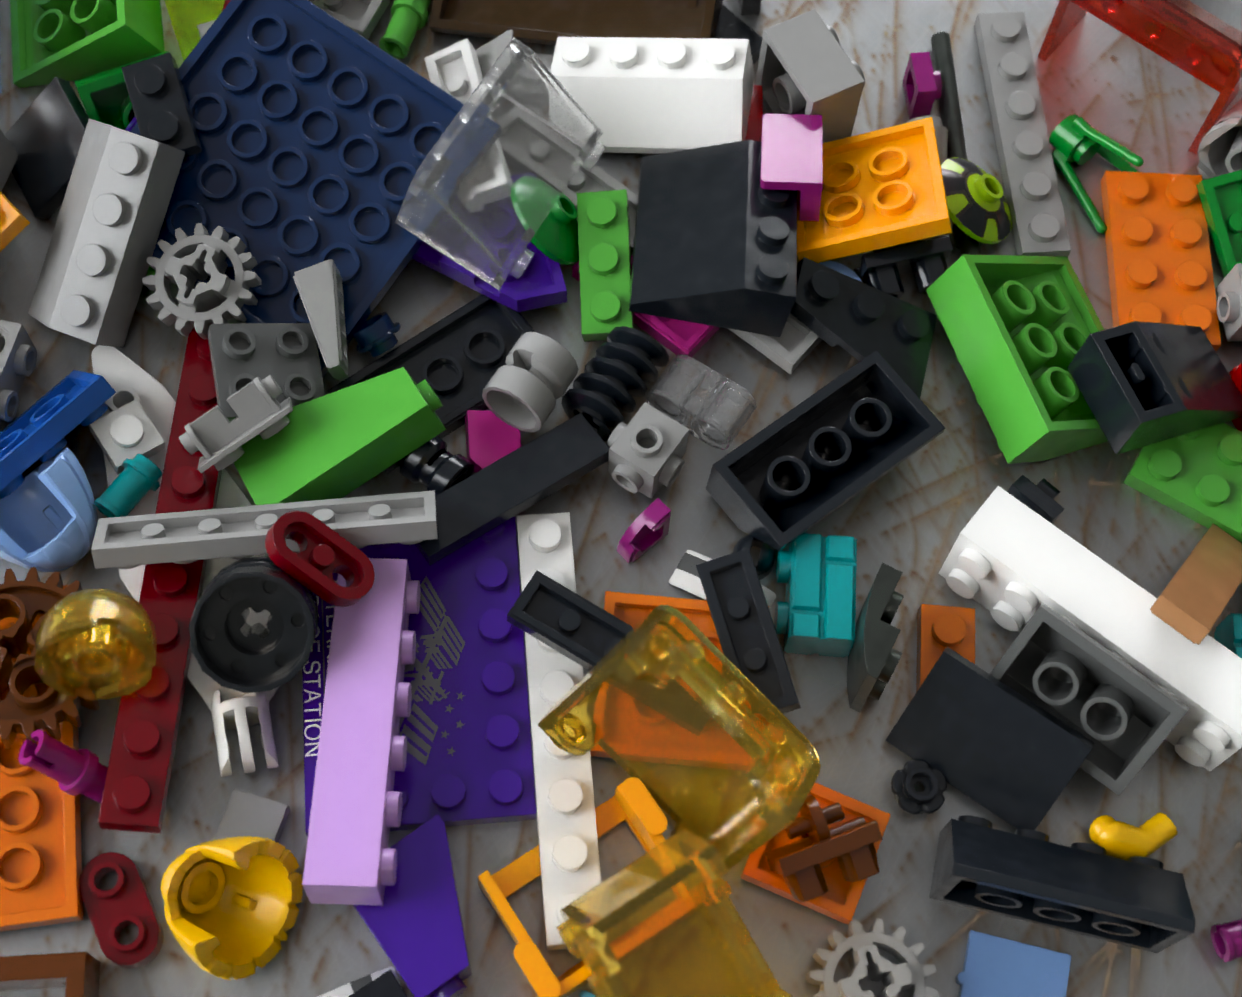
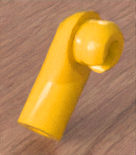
[1089,812,1177,861]

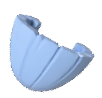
[0,447,98,572]

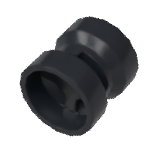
[400,436,474,496]

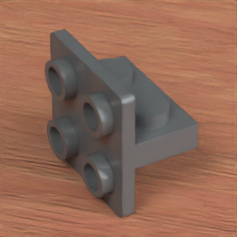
[208,323,325,421]

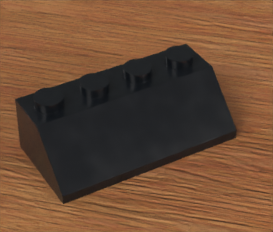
[706,350,945,551]
[929,815,1196,953]

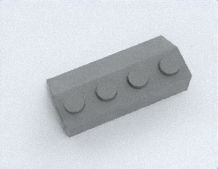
[28,118,185,347]

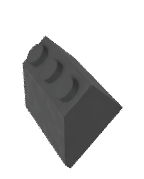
[990,603,1189,796]

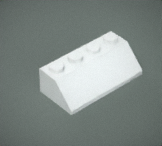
[549,37,755,154]

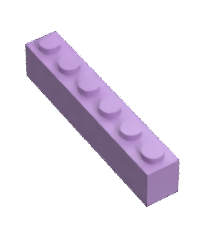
[302,558,421,906]

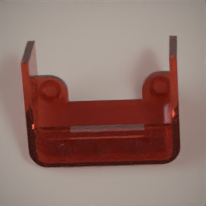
[1038,0,1242,155]

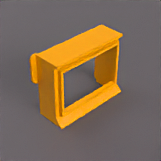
[478,777,705,997]

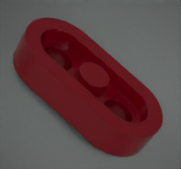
[265,511,375,607]
[80,852,164,969]

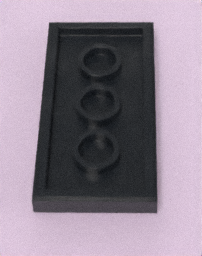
[327,294,535,474]

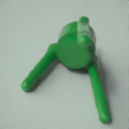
[1049,114,1144,234]

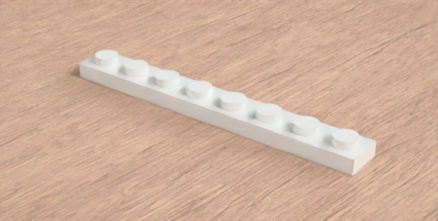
[516,512,606,951]

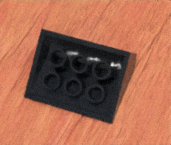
[629,140,797,337]

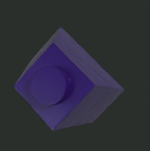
[353,814,472,997]

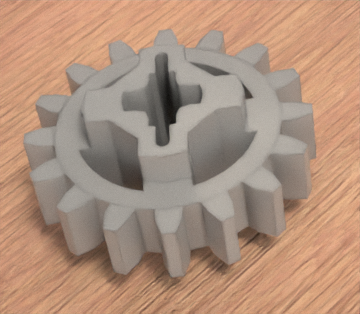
[143,223,261,339]
[806,919,939,997]

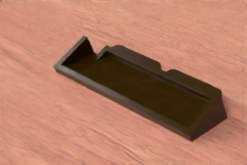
[429,0,723,46]

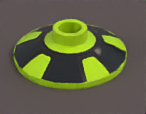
[941,157,1012,244]

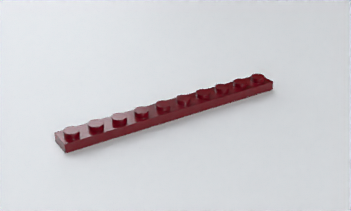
[98,327,222,834]

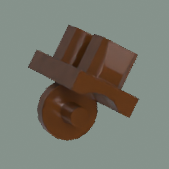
[765,795,883,902]

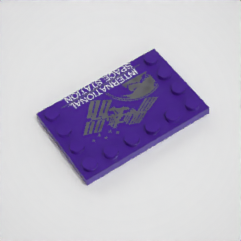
[302,516,537,837]

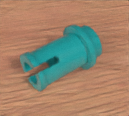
[94,454,163,518]

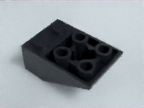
[1067,321,1242,455]

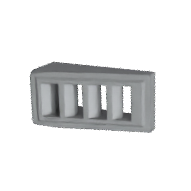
[293,259,349,381]

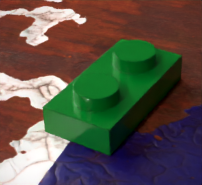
[1196,170,1242,278]

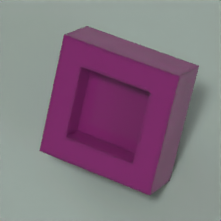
[902,52,942,120]

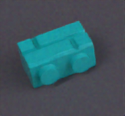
[774,533,857,658]

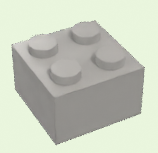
[755,9,865,143]

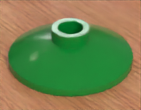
[509,177,579,265]

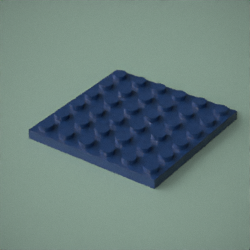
[130,0,502,378]

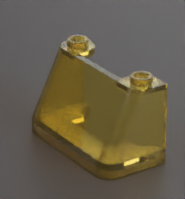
[537,605,821,890]

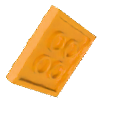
[797,117,952,263]

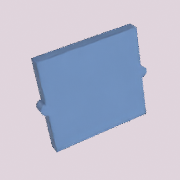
[955,930,1072,997]

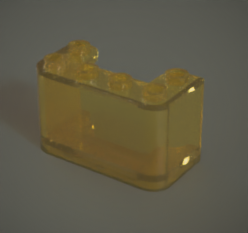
[556,829,792,997]

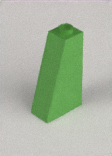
[233,367,446,505]

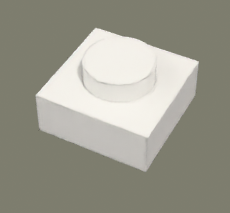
[89,399,165,474]

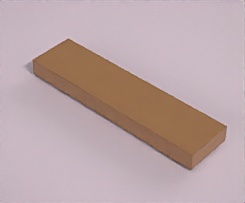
[1150,523,1242,645]

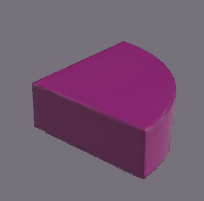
[616,498,671,564]

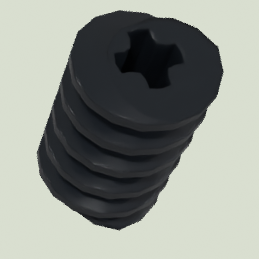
[561,326,669,441]

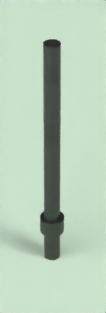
[931,32,983,256]

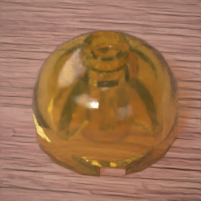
[35,589,157,700]

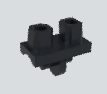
[853,235,953,298]

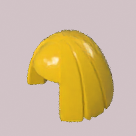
[160,836,303,980]

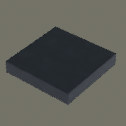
[5,77,89,220]

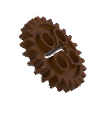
[0,567,118,749]

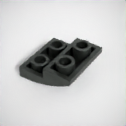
[847,563,904,712]

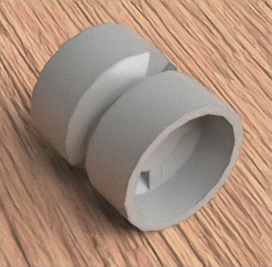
[482,332,579,432]

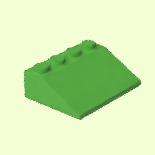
[10,0,165,88]
[926,254,1108,464]

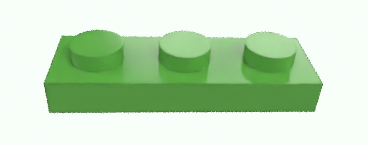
[577,189,634,342]

